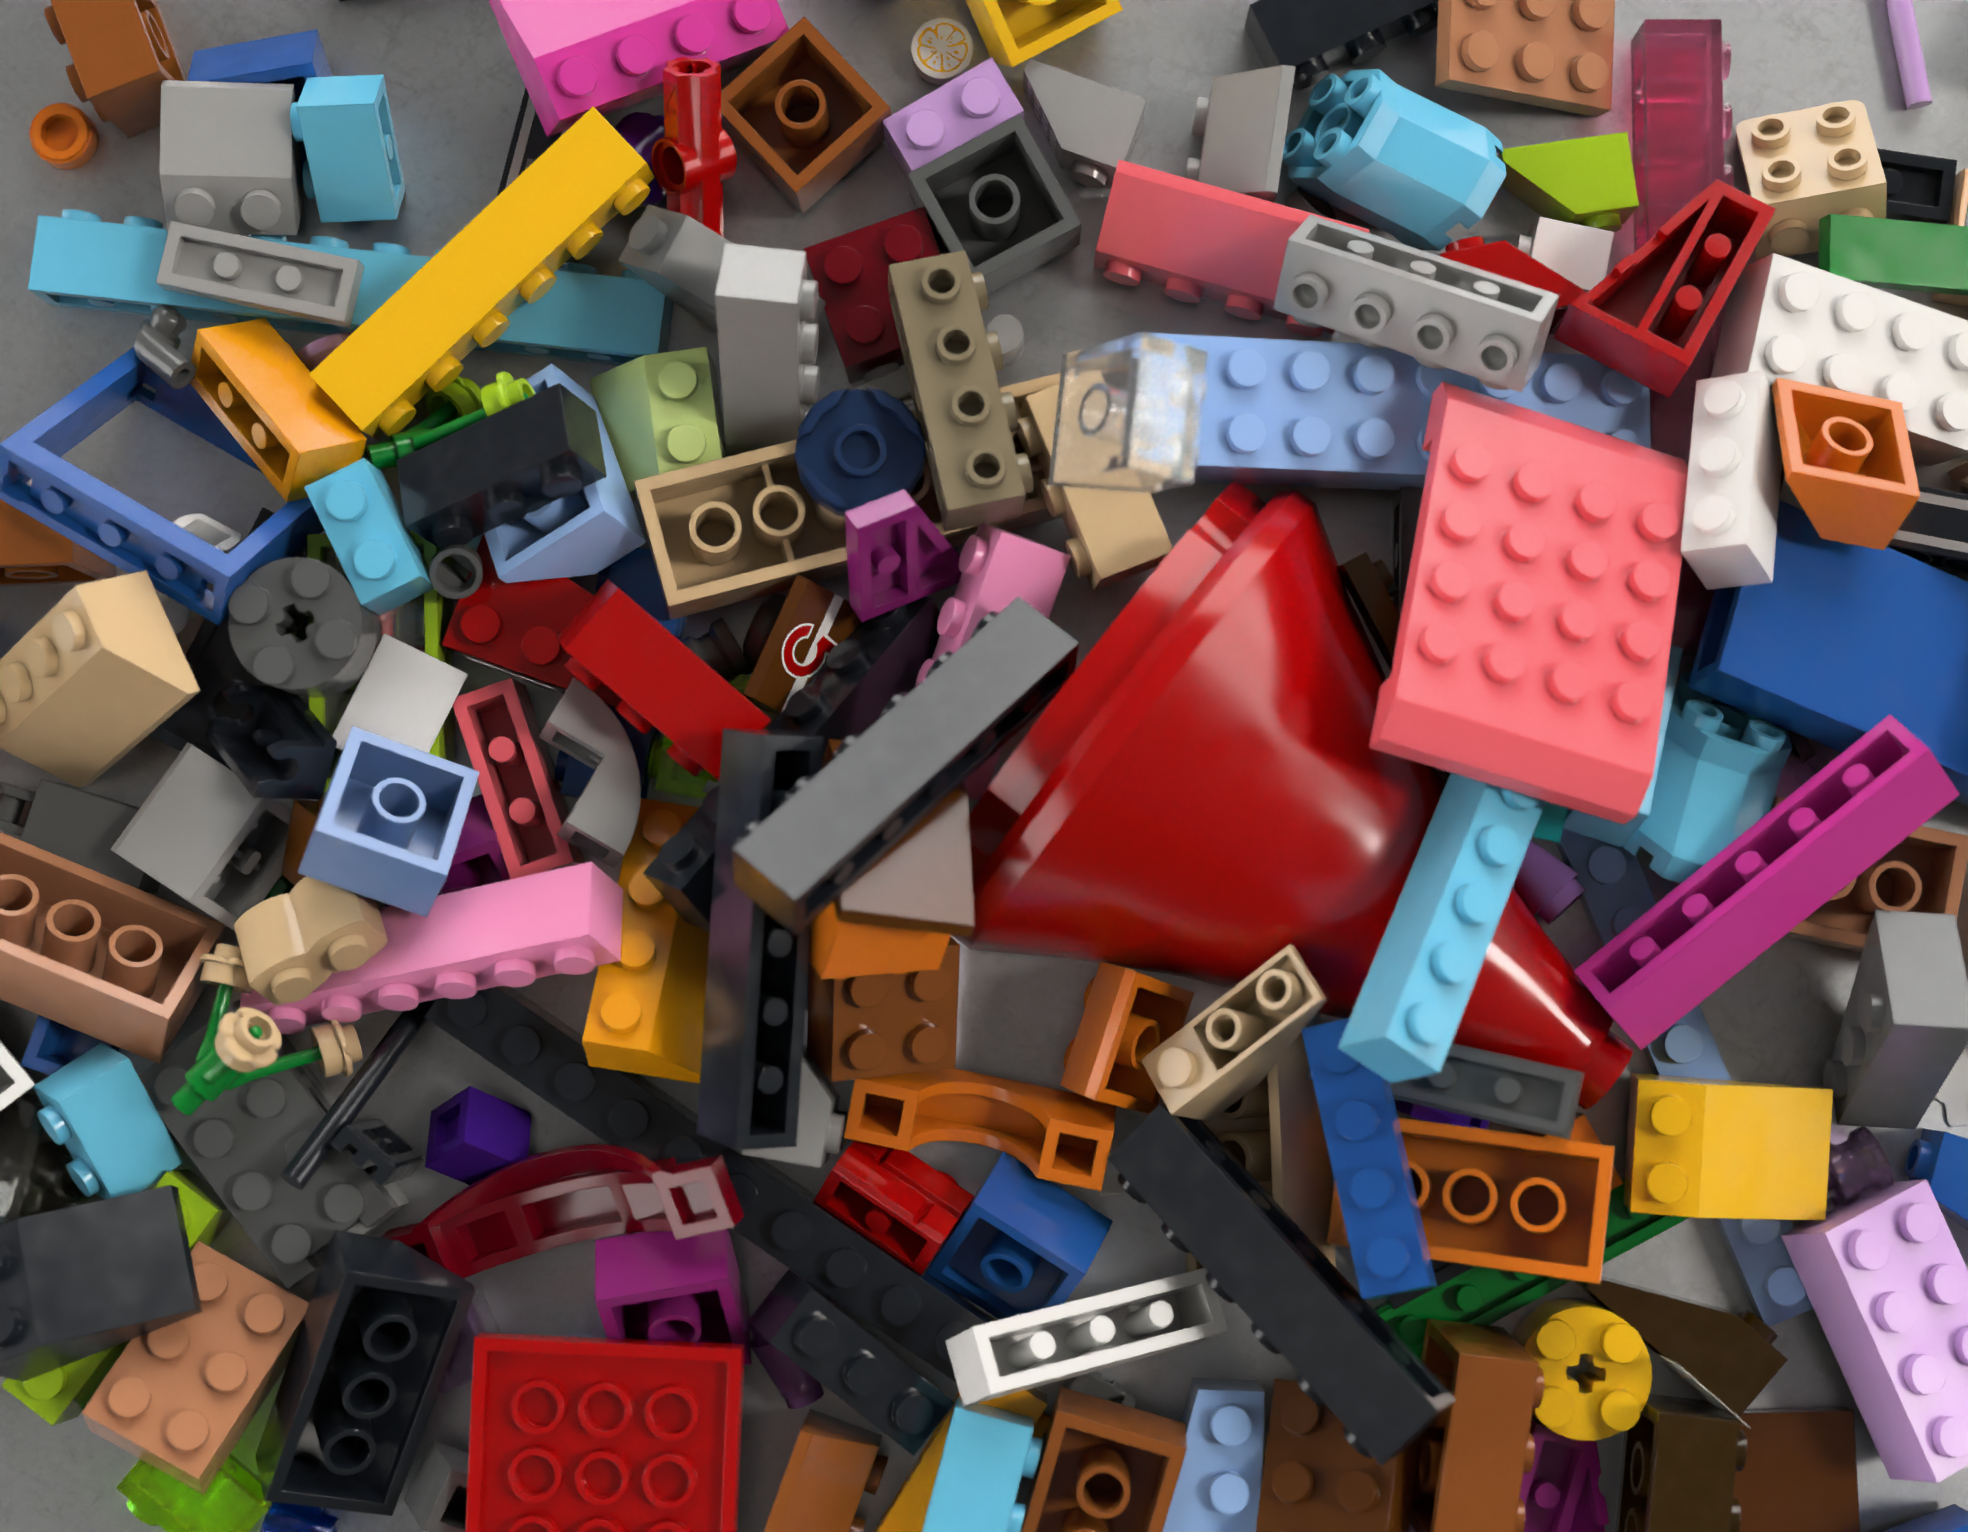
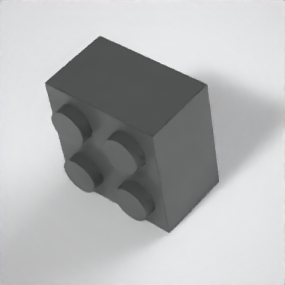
[908,114,1082,294]

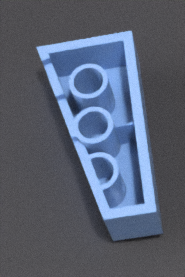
[1162,1378,1264,1532]

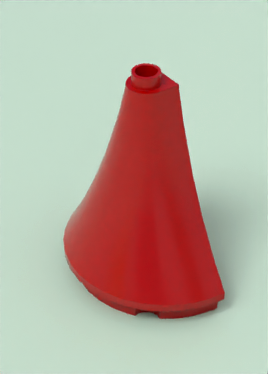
[953,481,1634,1110]

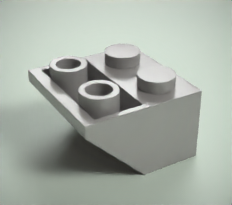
[111,742,292,931]

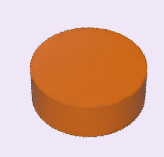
[29,103,99,170]

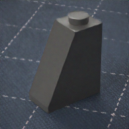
[618,205,827,333]

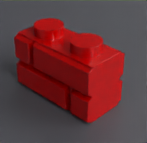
[814,1140,974,1275]

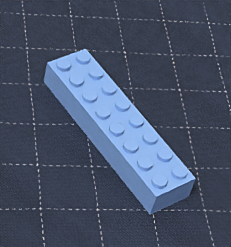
[1130,333,1651,490]

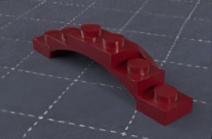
[381,1144,744,1279]

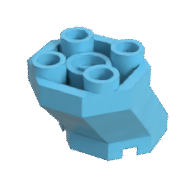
[1282,69,1507,251]
[1622,673,1792,883]

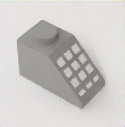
[1023,59,1147,188]

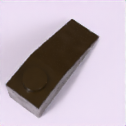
[1574,1276,1788,1417]

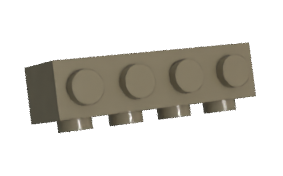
[887,250,1034,531]

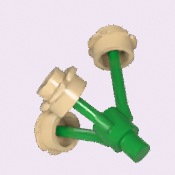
[171,943,363,1116]

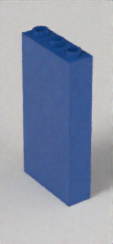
[1687,500,1968,806]

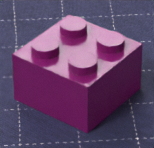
[595,1229,752,1365]

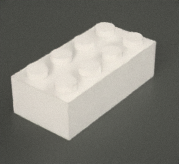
[1711,253,1968,467]

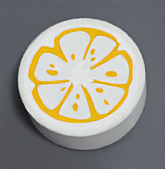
[911,18,974,86]

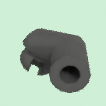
[134,305,196,389]

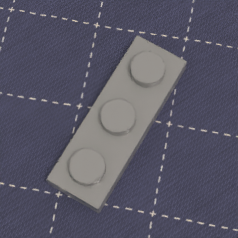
[156,221,364,328]

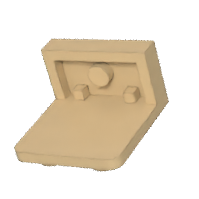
[1736,100,1887,261]

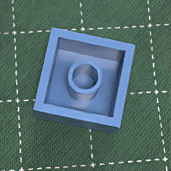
[298,726,479,917]

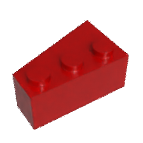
[1553,179,1776,399]
[557,579,771,781]

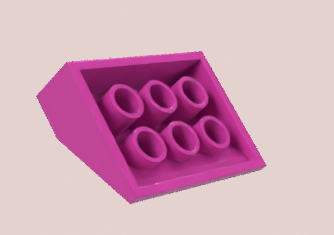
[488,0,789,137]

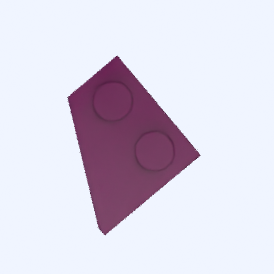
[845,489,962,622]
[1520,1419,1609,1532]

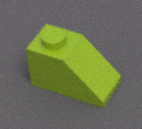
[1497,132,1639,232]

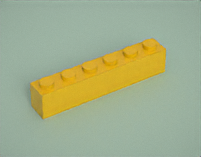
[309,106,655,440]

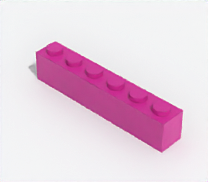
[1574,714,1960,1050]

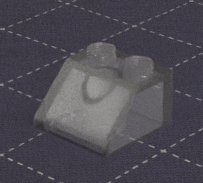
[1048,332,1207,493]

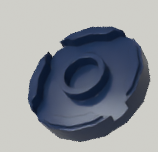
[794,388,926,517]

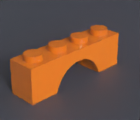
[844,1068,1116,1191]

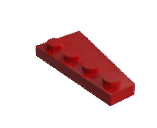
[442,534,623,708]

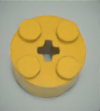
[1511,1298,1652,1441]

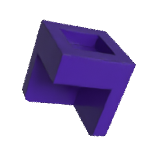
[425,1086,531,1185]

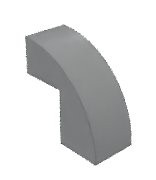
[539,678,641,868]

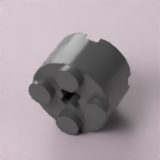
[228,557,380,698]

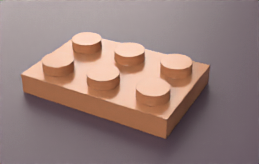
[1435,0,1615,117]

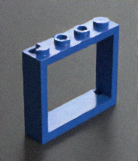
[0,347,325,625]

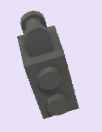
[0,779,161,893]

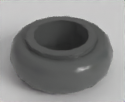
[743,594,787,668]

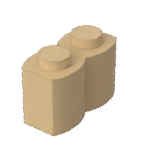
[234,876,388,1005]

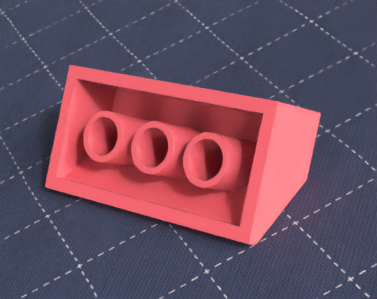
[1093,159,1370,337]

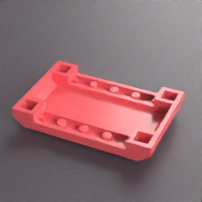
[1369,381,1688,825]

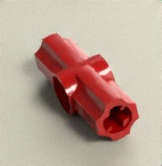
[651,57,737,237]

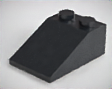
[0,1185,202,1382]

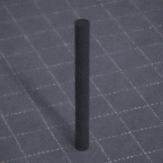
[281,999,436,1190]

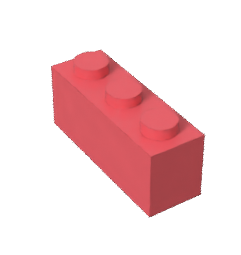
[453,677,586,879]

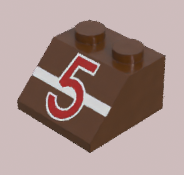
[743,574,861,717]

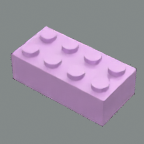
[1781,1179,1968,1483]

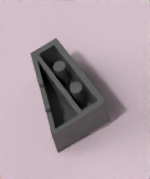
[1823,910,1968,1129]

